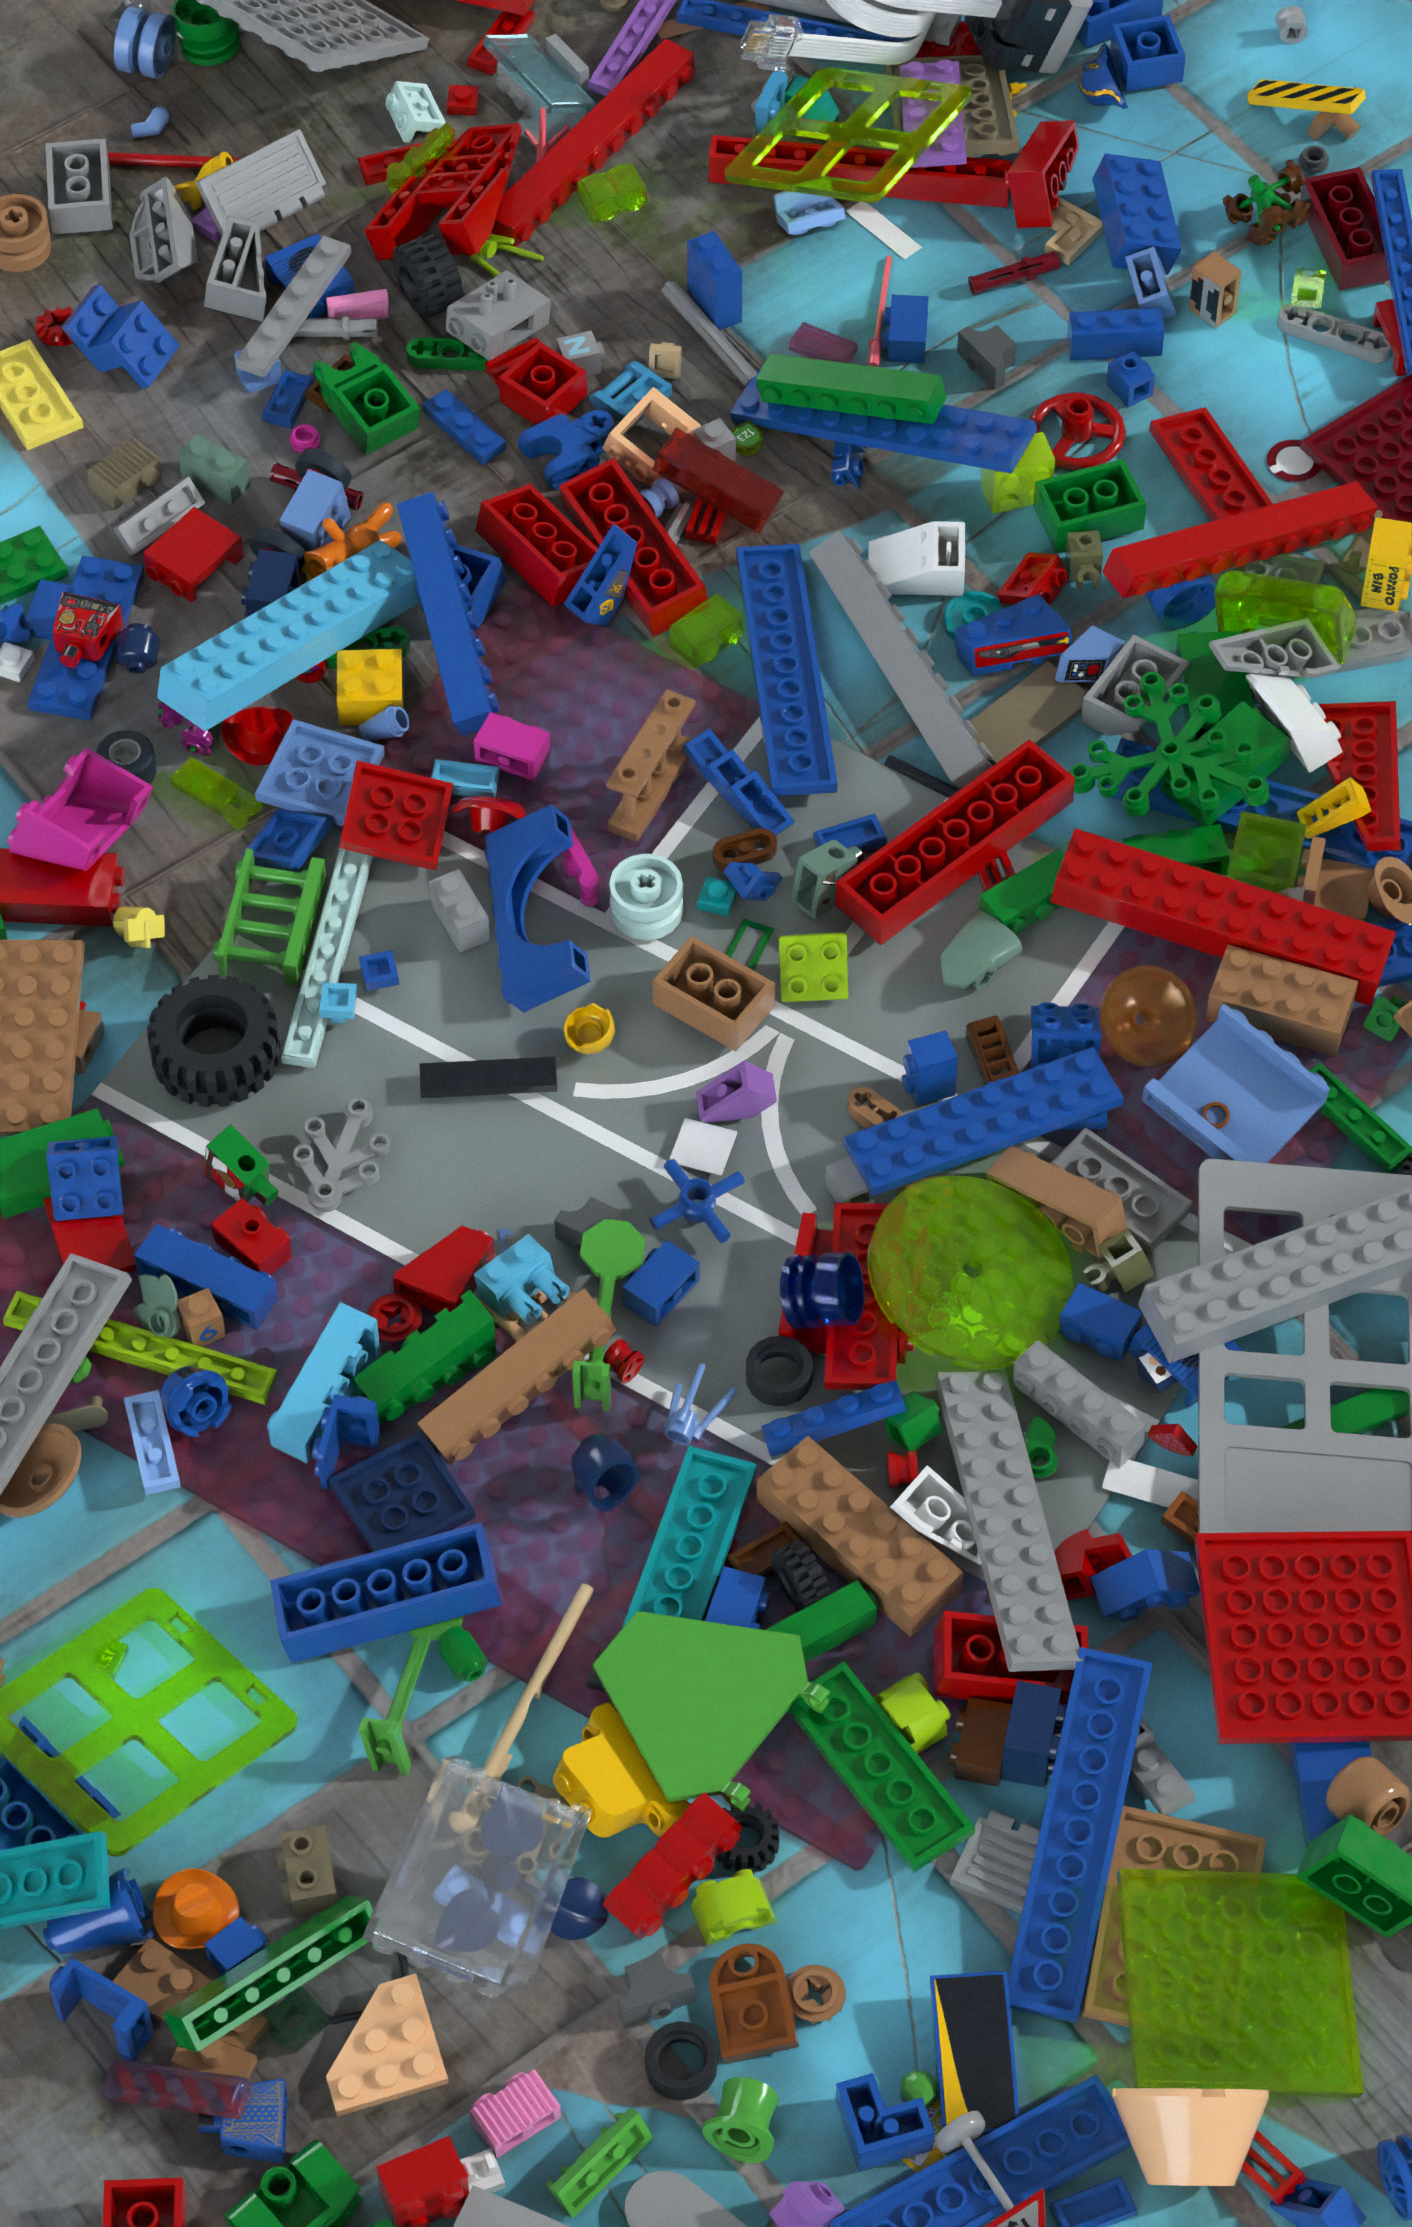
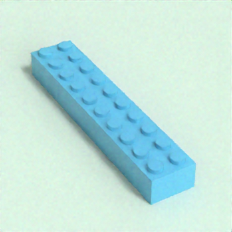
[157,540,419,731]

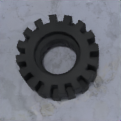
[771,1540,830,1611]
[716,1802,779,1874]

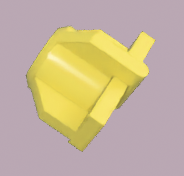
[113,907,165,948]

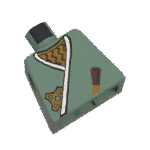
[791,840,864,920]

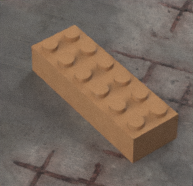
[757,1436,964,1638]

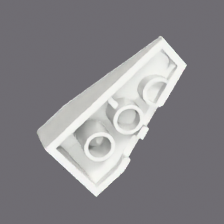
[890,1465,982,1566]

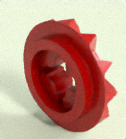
[35,305,74,347]
[366,1293,423,1346]

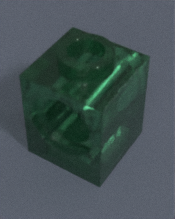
[266,1985,331,2053]

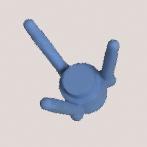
[663,1363,738,1445]

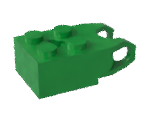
[313,342,420,456]

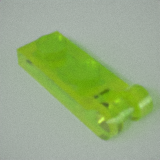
[386,122,455,193]
[170,757,262,830]

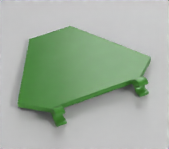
[593,1611,830,1812]

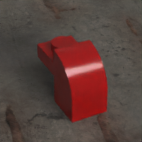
[1054,1529,1132,1601]

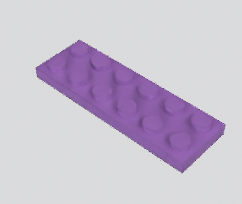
[899,60,967,168]

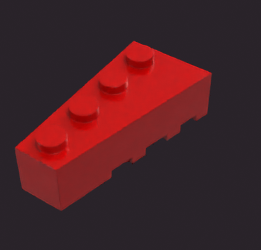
[1005,120,1079,228]

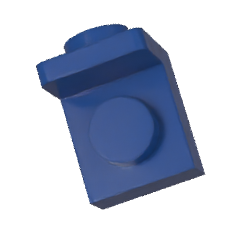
[723,862,782,901]

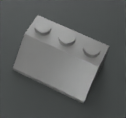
[1081,634,1189,736]

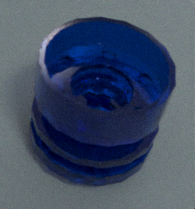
[780,1251,865,1330]

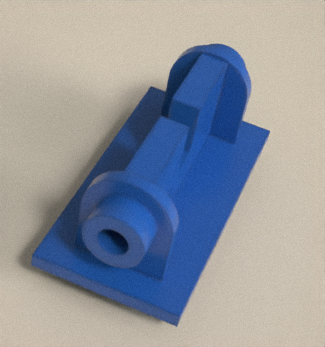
[831,441,867,490]

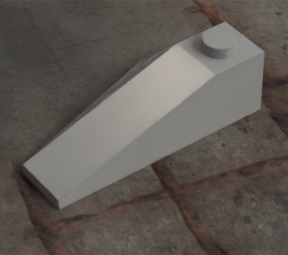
[1209,618,1341,678]

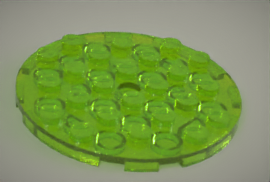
[867,1176,1073,1369]

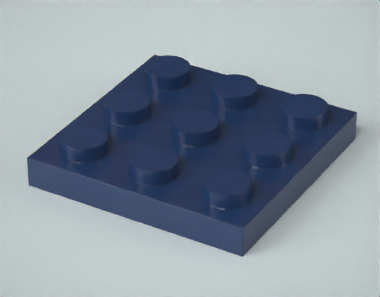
[328,1430,476,1552]

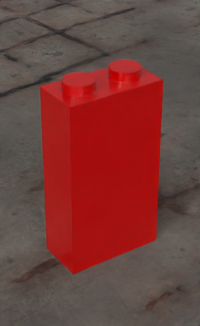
[0,848,125,926]

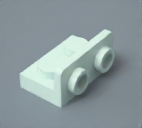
[385,81,446,143]

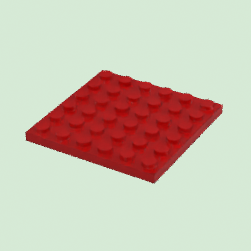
[1194,1531,1412,1744]

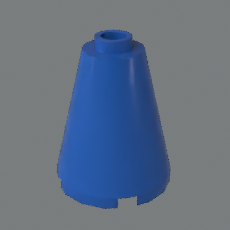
[43,1868,154,1955]

